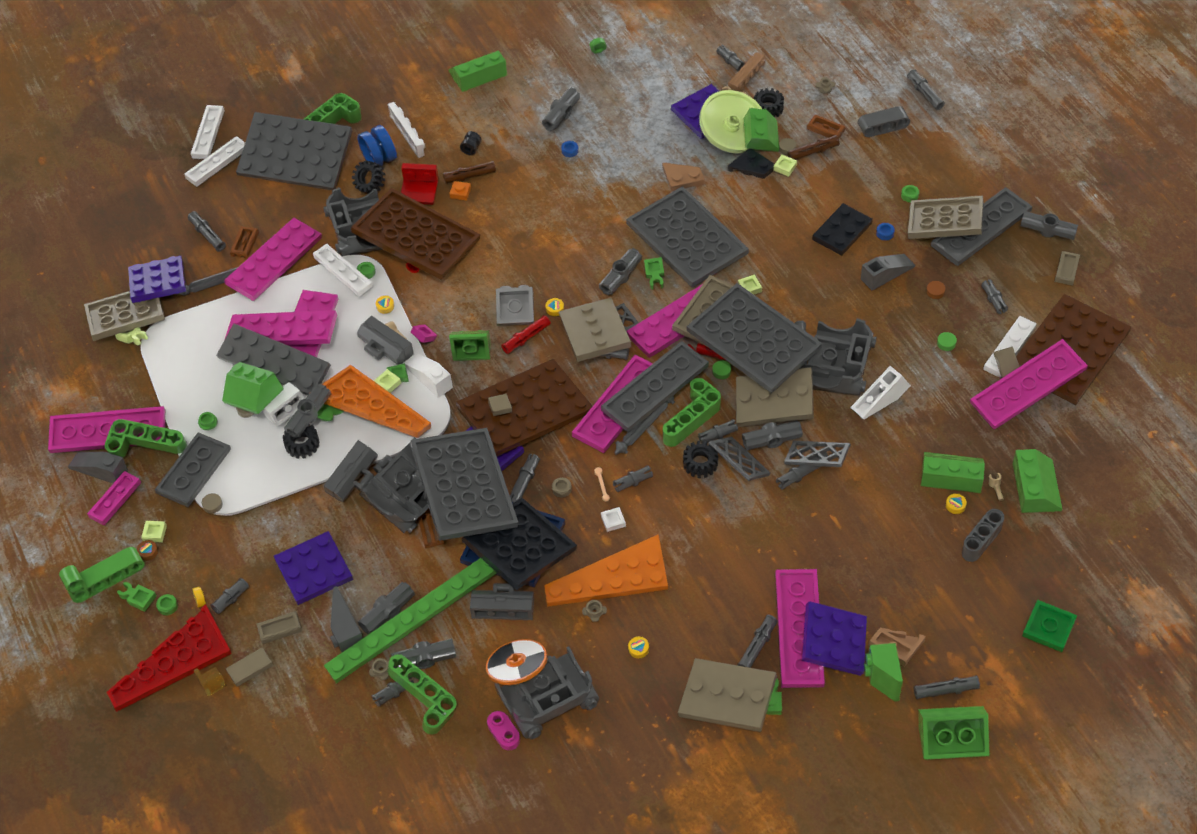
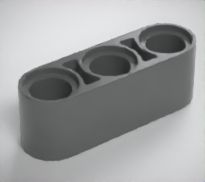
[858,106,910,137]
[962,509,1004,562]

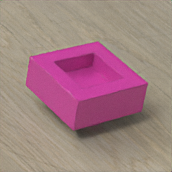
[411,324,437,343]

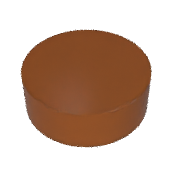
[926,281,945,299]

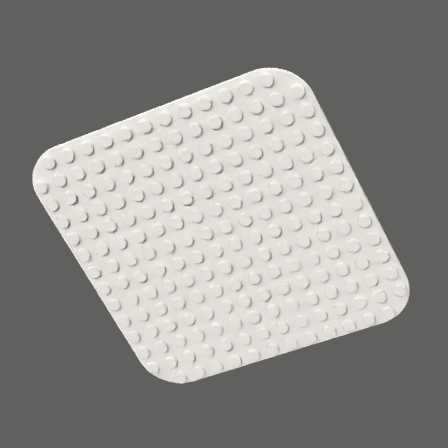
[141,255,451,515]

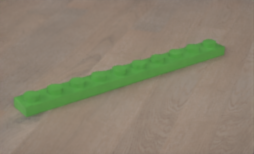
[324,558,497,684]

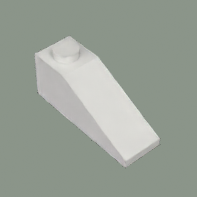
[403,353,453,398]
[850,366,911,419]

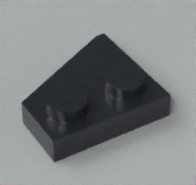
[728,149,775,179]

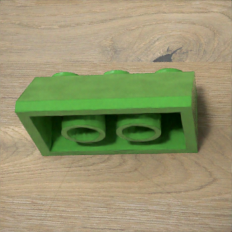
[448,50,507,92]
[222,362,284,414]
[1013,449,1062,513]
[921,452,985,493]
[918,706,989,759]

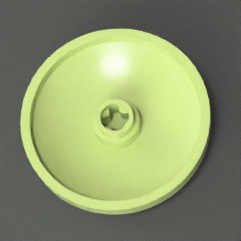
[699,90,762,153]

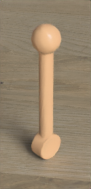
[595,467,610,502]

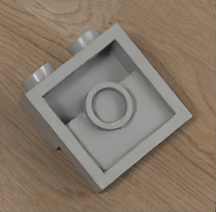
[496,285,534,326]

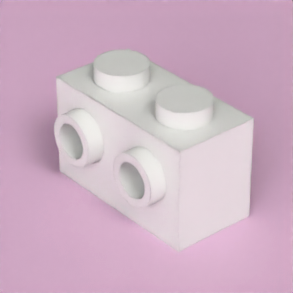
[262,382,305,427]

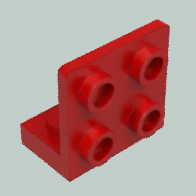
[401,163,439,205]

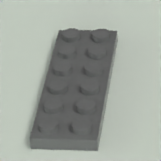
[931,187,1032,266]
[216,324,331,395]
[601,341,709,432]

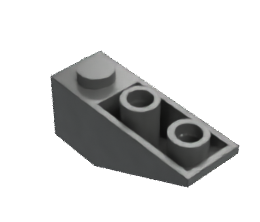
[861,254,915,290]

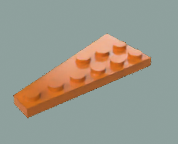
[544,534,668,607]

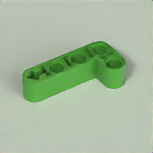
[304,93,362,124]
[663,378,721,447]
[105,419,187,457]
[59,547,145,603]
[388,654,457,735]

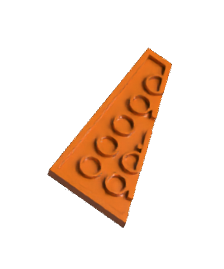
[309,365,431,438]

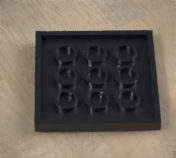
[462,498,577,590]

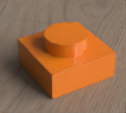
[449,181,471,201]

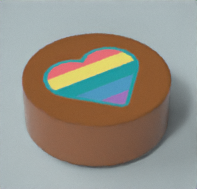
[137,540,158,561]

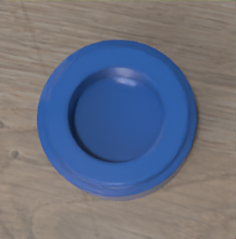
[561,141,579,157]
[876,223,895,240]

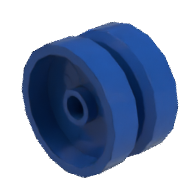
[357,125,397,167]

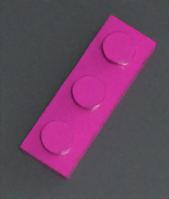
[87,471,141,526]

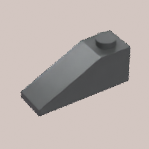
[68,452,128,483]
[330,586,363,653]

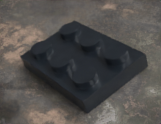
[812,203,873,256]

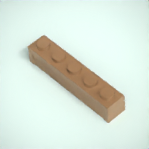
[728,52,765,91]

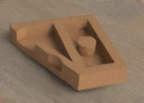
[662,163,705,191]
[868,628,926,667]

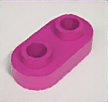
[487,711,520,750]

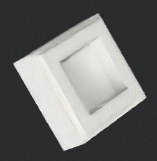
[601,507,626,532]

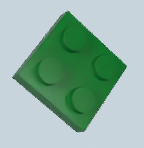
[1022,600,1077,652]

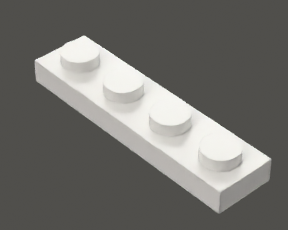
[388,102,425,158]
[191,105,224,159]
[184,136,245,187]
[313,244,373,297]
[983,316,1036,378]

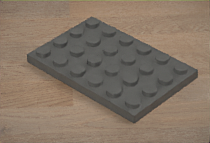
[236,112,353,190]
[626,186,749,288]
[687,283,822,393]
[410,428,518,541]

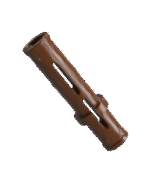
[787,135,840,160]
[443,161,496,184]

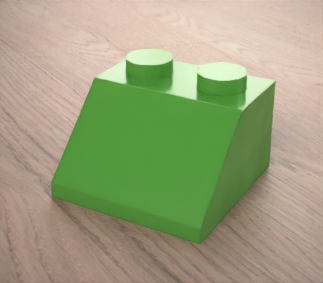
[744,108,779,152]
[449,330,490,361]
[864,643,903,701]

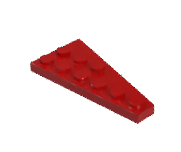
[107,604,232,712]

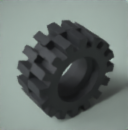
[754,88,784,118]
[352,160,386,193]
[282,424,320,459]
[683,441,718,478]

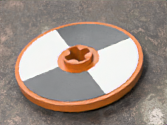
[486,639,548,685]

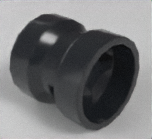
[460,131,482,155]

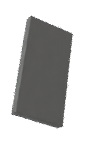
[155,432,231,507]

